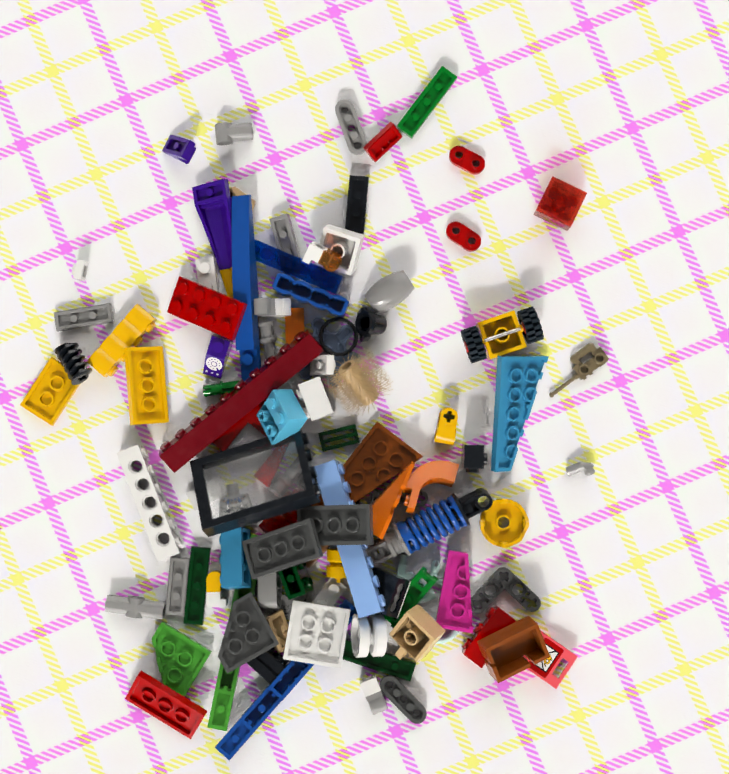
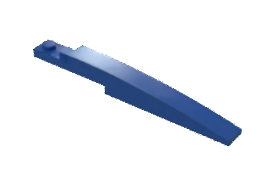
[232,195,261,381]
[215,599,357,760]

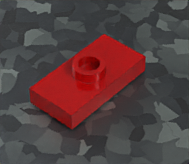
[363,122,403,162]

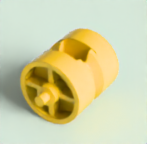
[326,547,346,583]

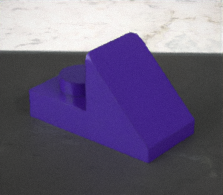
[162,134,196,164]

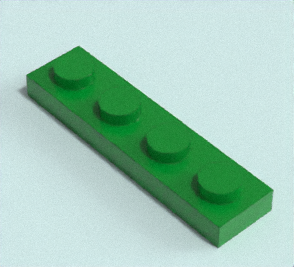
[397,66,457,139]

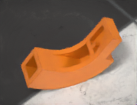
[403,460,459,514]

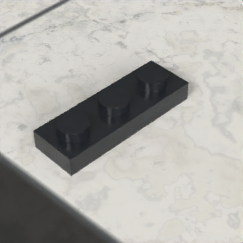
[345,175,369,235]

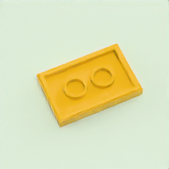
[20,357,80,426]

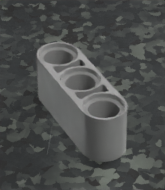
[258,572,282,608]

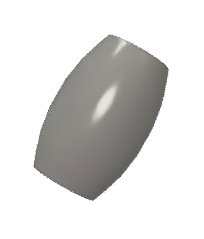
[365,270,414,313]

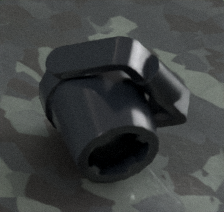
[355,307,387,342]

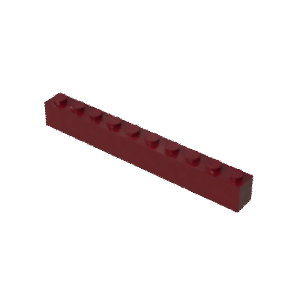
[159,329,324,473]

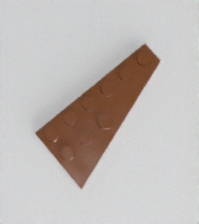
[312,422,423,506]

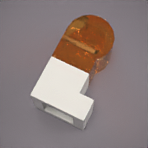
[302,241,342,272]

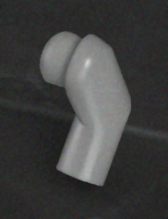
[565,462,595,476]

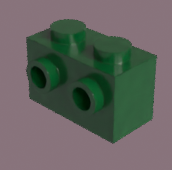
[278,562,313,600]

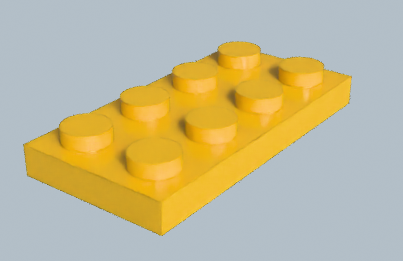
[124,346,169,425]

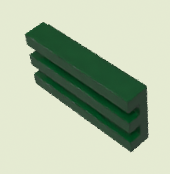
[318,424,360,452]

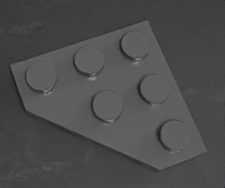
[218,592,279,674]

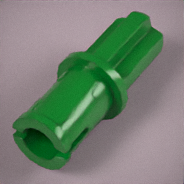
[203,380,239,397]

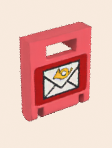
[523,630,578,689]

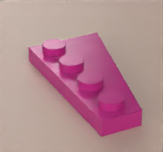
[436,549,473,634]

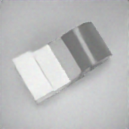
[254,298,291,317]
[360,674,388,715]

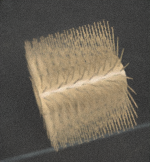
[323,348,393,418]

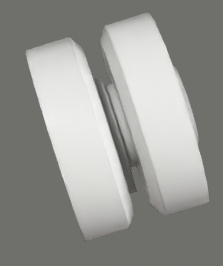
[351,613,387,658]

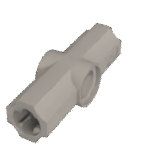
[105,595,166,619]

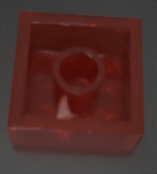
[533,176,587,231]

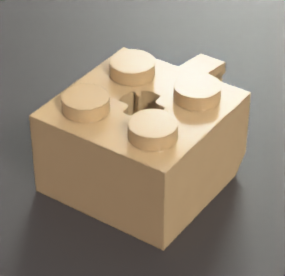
[389,604,446,663]

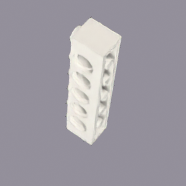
[116,445,183,562]

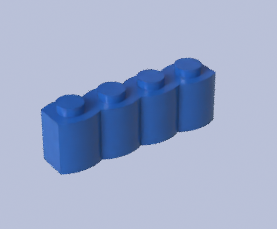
[272,273,349,317]

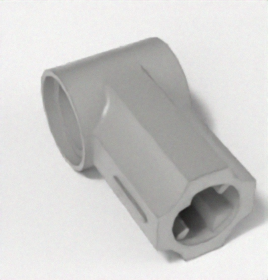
[215,122,253,145]

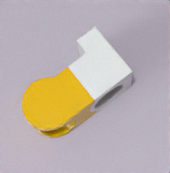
[206,570,228,608]

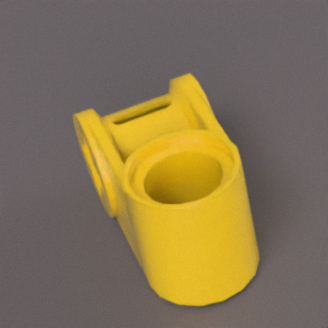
[434,408,458,445]

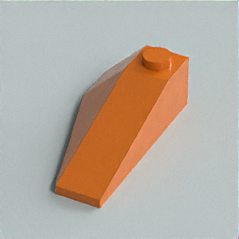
[372,461,415,540]

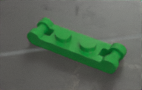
[384,566,438,628]

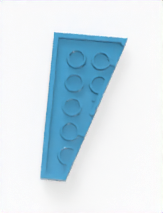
[491,356,549,472]

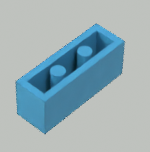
[219,527,251,590]

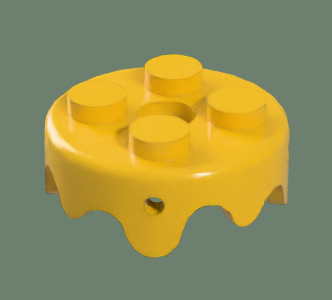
[479,498,529,548]

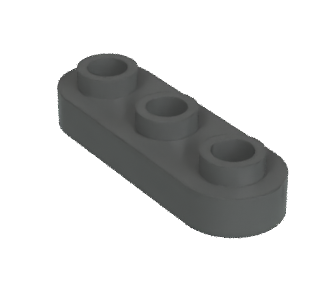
[380,675,427,724]

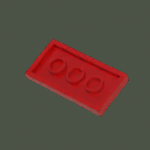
[167,276,248,340]
[125,670,207,739]

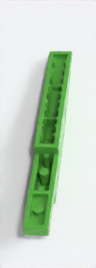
[207,534,258,731]

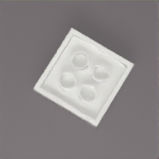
[283,600,350,668]

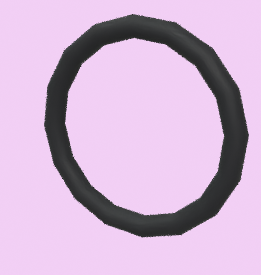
[319,317,358,357]

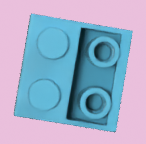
[257,389,308,445]

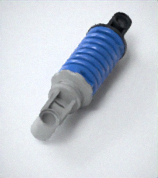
[366,488,493,566]

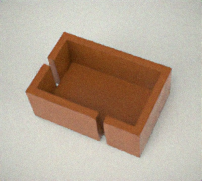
[477,616,550,683]

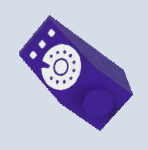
[203,336,233,379]

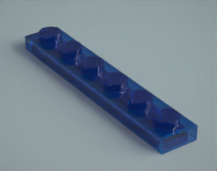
[255,239,345,295]

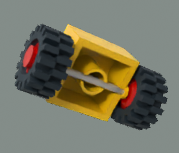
[461,306,544,363]

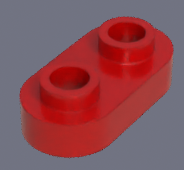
[449,146,485,175]
[446,222,481,252]

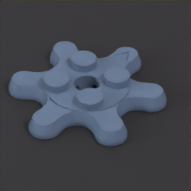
[292,318,361,387]

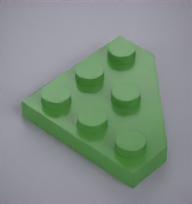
[152,621,212,697]

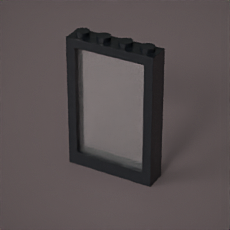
[190,429,321,537]

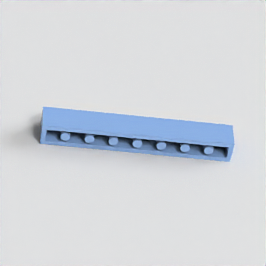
[314,460,386,618]

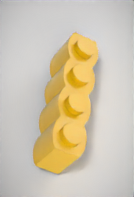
[87,304,156,377]

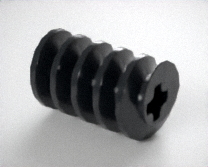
[55,343,92,385]

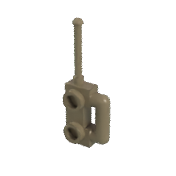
[549,343,609,397]

